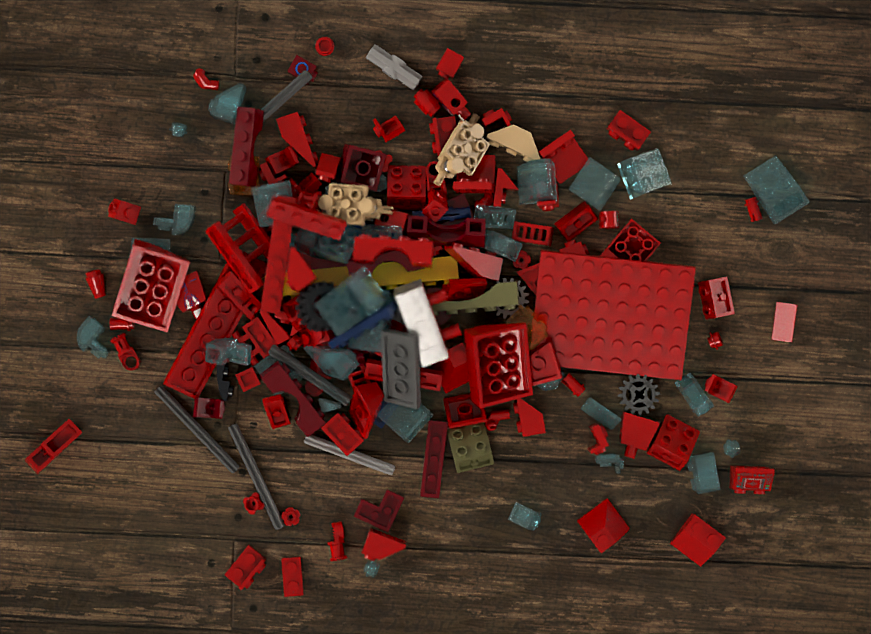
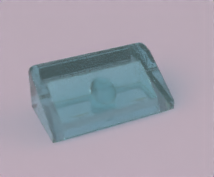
[319,397,342,412]
[581,397,621,430]

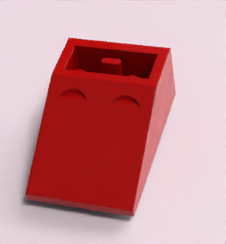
[599,219,661,261]

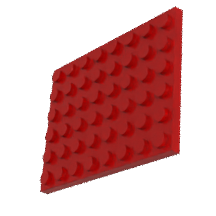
[530,250,696,380]

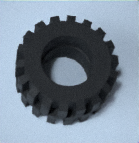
[295,282,349,332]

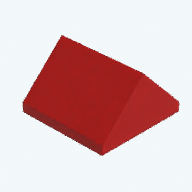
[443,394,487,429]

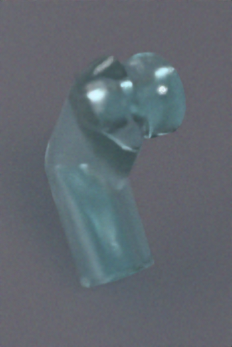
[538,373,565,391]

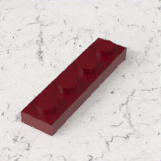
[420,420,448,498]

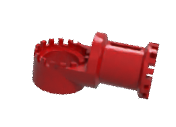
[110,333,141,371]
[327,521,347,562]

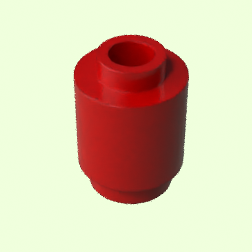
[414,89,442,117]

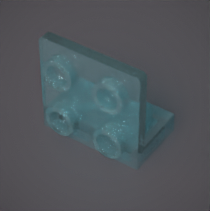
[617,149,671,199]
[252,180,293,227]
[377,402,434,443]

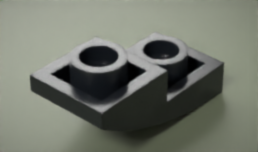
[217,360,234,401]

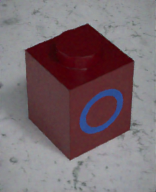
[287,55,319,85]

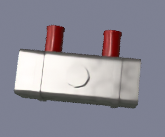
[394,279,462,367]

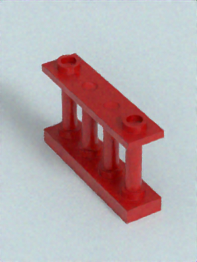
[205,203,288,294]

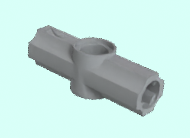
[366,44,423,90]

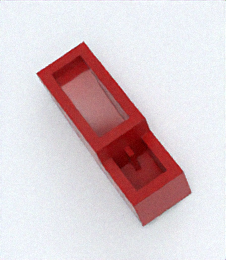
[25,419,82,474]

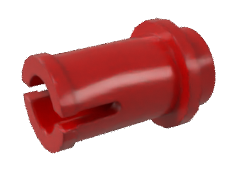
[744,197,763,222]
[110,318,135,331]
[561,373,585,397]

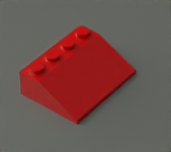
[112,239,190,333]
[464,323,533,409]

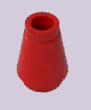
[85,269,106,298]

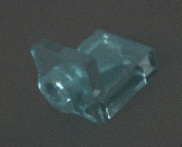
[595,453,624,474]
[508,502,541,531]

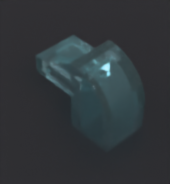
[153,204,196,235]
[479,229,523,262]
[77,316,111,359]
[205,338,252,366]
[675,373,714,417]

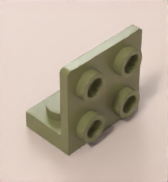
[447,422,494,473]

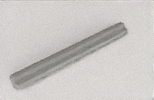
[304,435,395,475]

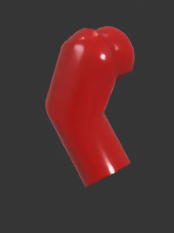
[193,68,219,90]
[474,193,494,211]
[485,409,510,431]

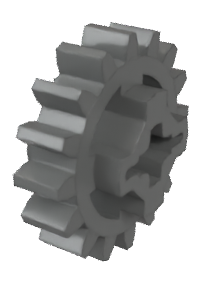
[617,374,660,415]

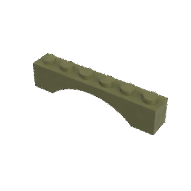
[426,282,520,315]

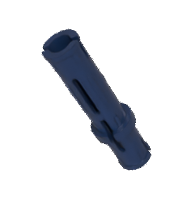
[412,206,471,222]

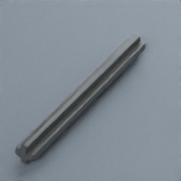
[155,386,239,473]
[228,424,285,530]

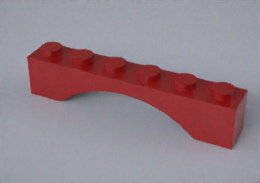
[260,195,297,314]

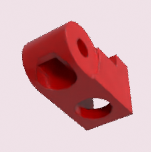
[599,211,619,229]

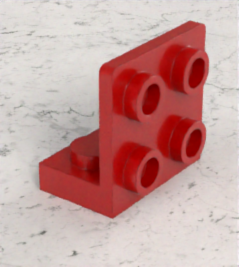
[538,130,590,184]
[453,155,496,193]
[387,165,426,210]
[646,414,700,471]

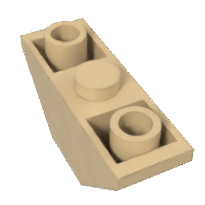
[486,125,540,164]

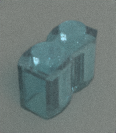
[687,452,721,494]

